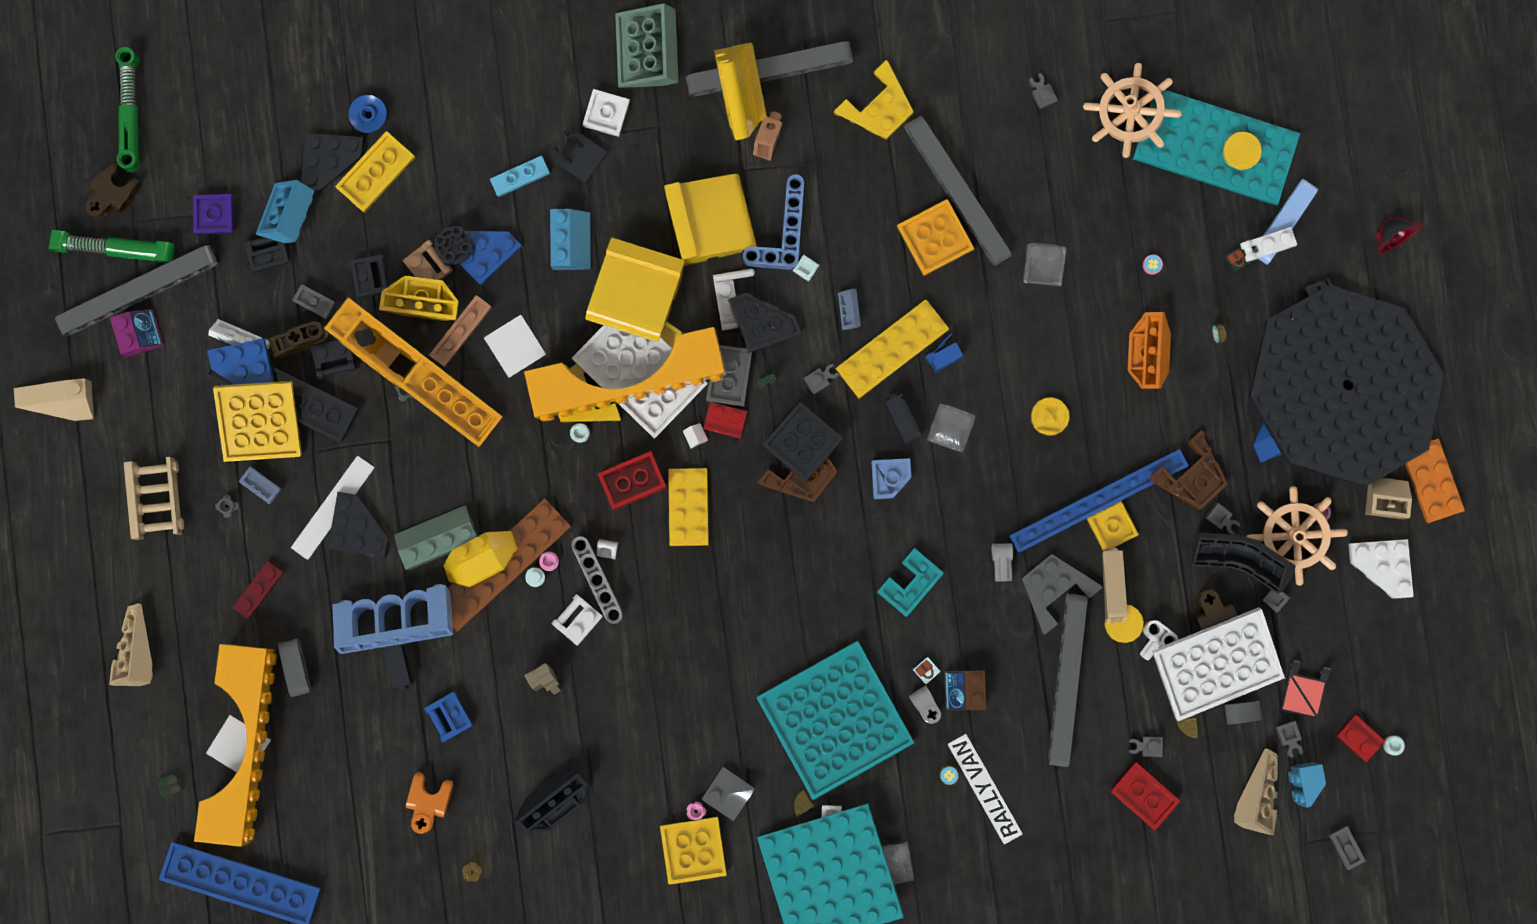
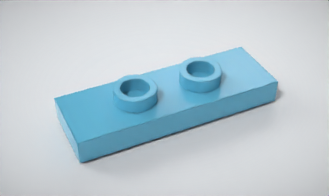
[490,156,550,197]

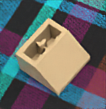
[1365,478,1412,519]

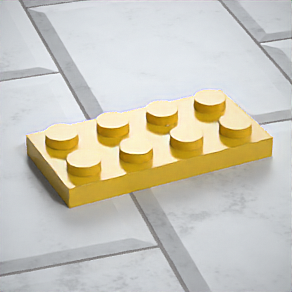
[335,131,416,213]
[669,468,708,546]

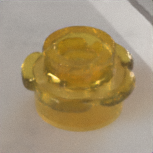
[462,862,482,882]

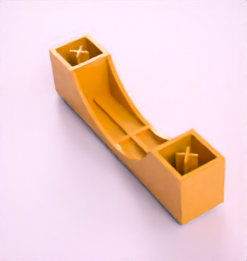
[524,327,726,422]
[194,644,277,846]

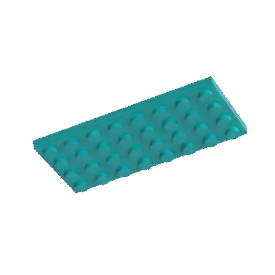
[1133,90,1300,206]

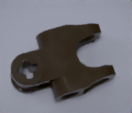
[85,162,141,220]
[268,321,329,359]
[1194,589,1238,631]

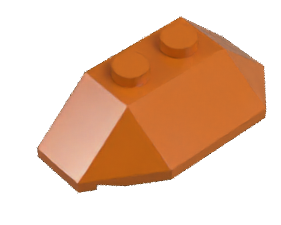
[1128,312,1171,389]

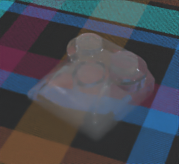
[1023,243,1066,286]
[927,404,976,453]
[882,842,914,884]

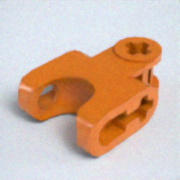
[406,772,453,834]

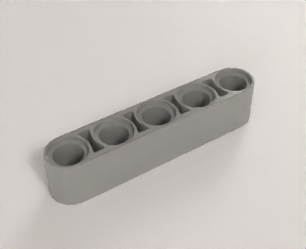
[572,537,623,624]

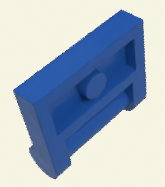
[424,692,473,743]

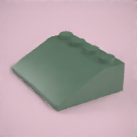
[615,4,678,88]

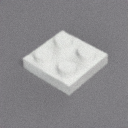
[582,89,630,137]

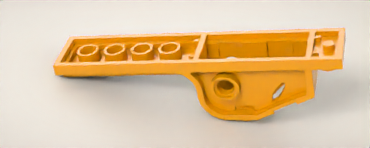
[324,298,502,447]

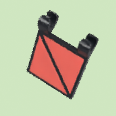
[1280,659,1331,719]

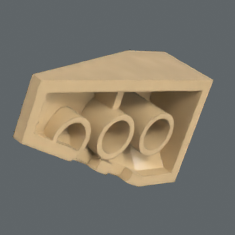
[109,604,153,686]

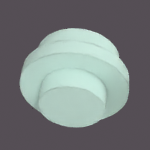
[525,568,545,587]

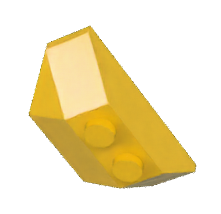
[379,276,459,321]
[443,531,518,587]

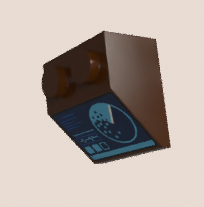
[944,670,986,710]

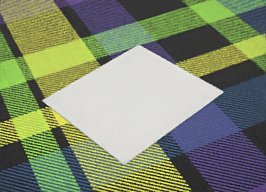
[484,315,546,377]
[206,715,271,772]

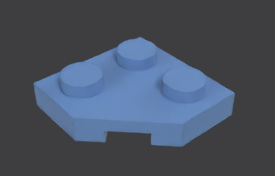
[871,459,911,499]

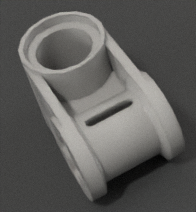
[909,686,941,724]

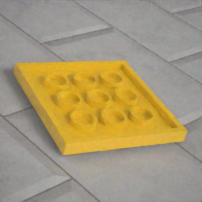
[213,381,302,462]

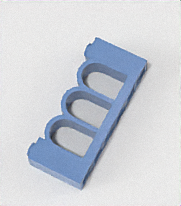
[333,584,453,654]

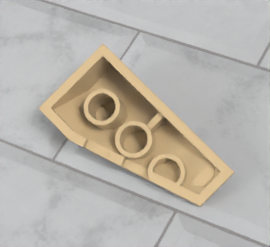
[14,379,94,421]
[1234,749,1278,835]

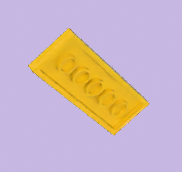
[836,300,949,399]

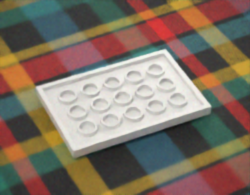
[572,325,708,438]
[1152,607,1285,721]

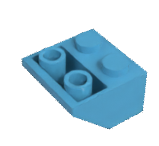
[1288,762,1326,807]

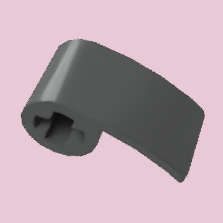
[1225,701,1262,724]

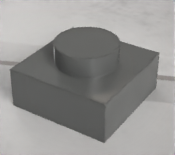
[1261,589,1290,613]

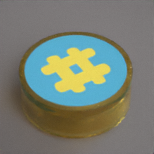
[1212,324,1226,344]
[939,765,959,785]

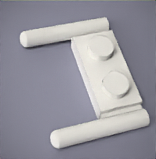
[713,269,755,331]

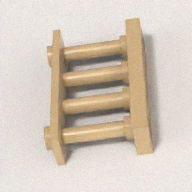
[124,457,184,540]

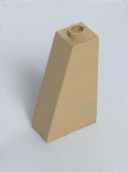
[1102,548,1128,623]

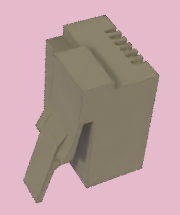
[524,663,561,694]

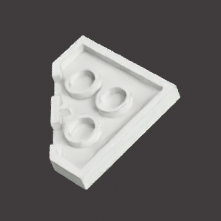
[1349,539,1413,599]

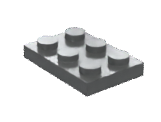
[706,345,752,407]

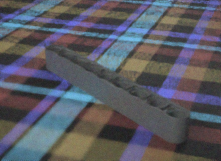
[685,41,854,97]
[904,115,1011,266]
[55,245,218,337]
[1048,594,1087,767]

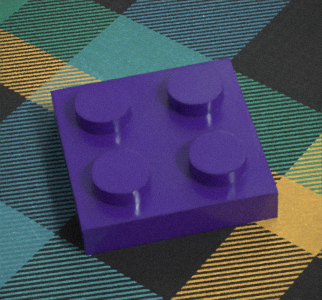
[193,194,233,234]

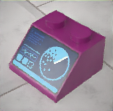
[110,309,164,357]

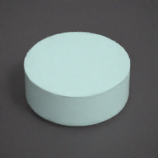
[570,423,590,443]
[1383,736,1405,755]

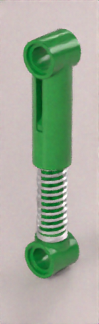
[115,47,141,172]
[49,230,175,264]

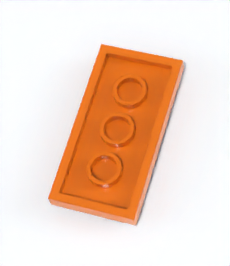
[1405,439,1465,523]

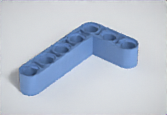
[743,174,804,270]

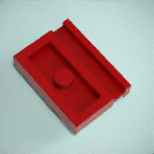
[703,402,747,439]
[1336,715,1385,762]

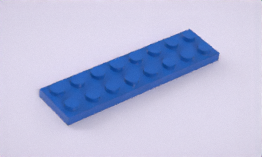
[159,841,321,924]

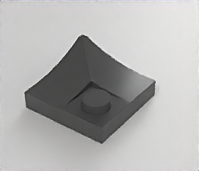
[701,767,755,821]

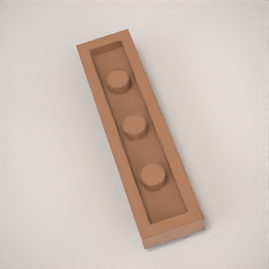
[429,295,492,367]

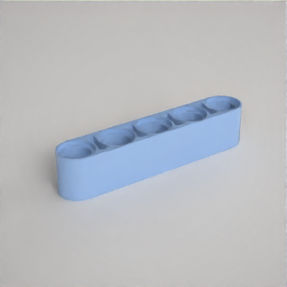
[1253,178,1318,265]

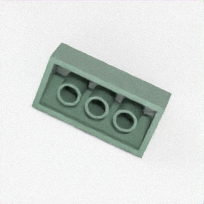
[394,505,478,570]

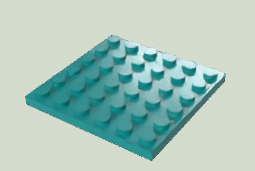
[756,641,914,800]
[757,803,904,924]

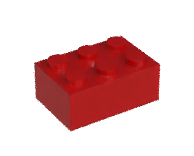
[598,451,667,511]

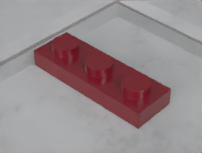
[232,561,284,619]

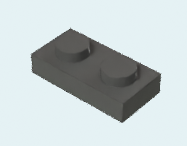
[292,284,336,319]
[1328,826,1366,870]

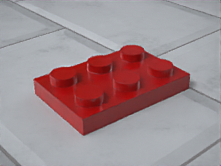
[1110,762,1180,830]

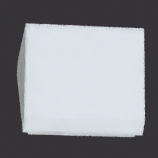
[683,423,708,448]
[596,539,619,559]

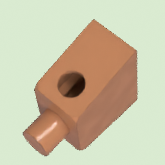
[753,112,782,161]

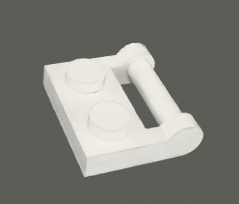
[551,594,603,646]

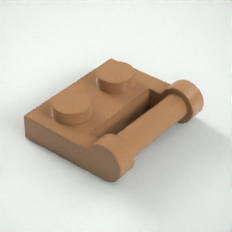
[403,240,453,280]

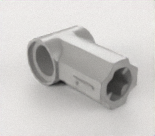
[992,543,1013,581]

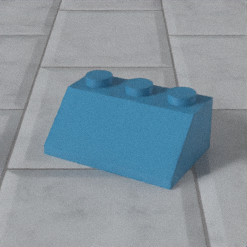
[256,180,314,243]
[550,209,591,270]

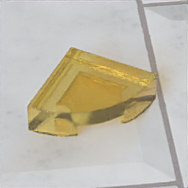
[1176,718,1198,738]
[794,789,814,816]

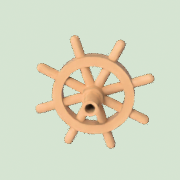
[1083,63,1182,158]
[1246,486,1348,586]

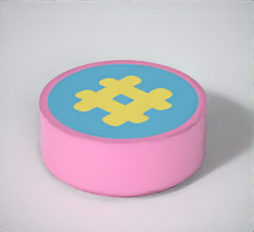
[1143,255,1163,275]

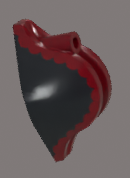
[1374,217,1423,254]

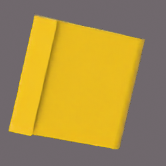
[714,43,767,140]
[664,174,757,266]
[586,237,685,343]

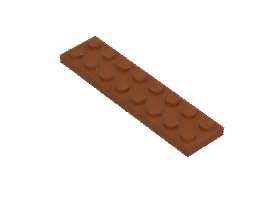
[448,499,571,632]

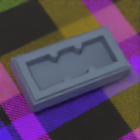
[838,289,861,330]
[239,466,282,505]

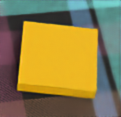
[1086,501,1139,551]

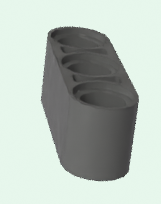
[278,638,311,697]

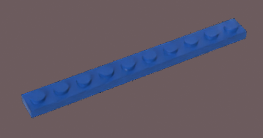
[1009,449,1188,553]

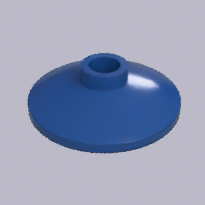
[348,95,387,133]

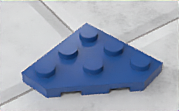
[460,231,522,285]
[207,338,275,385]

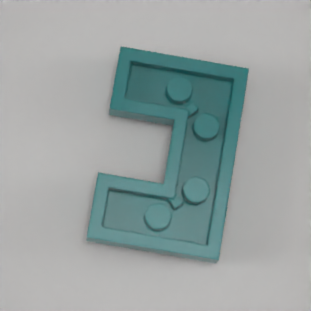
[877,548,944,617]

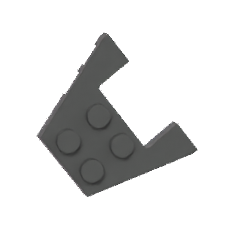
[1021,554,1103,635]

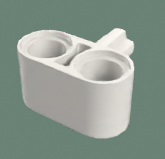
[1140,620,1179,660]

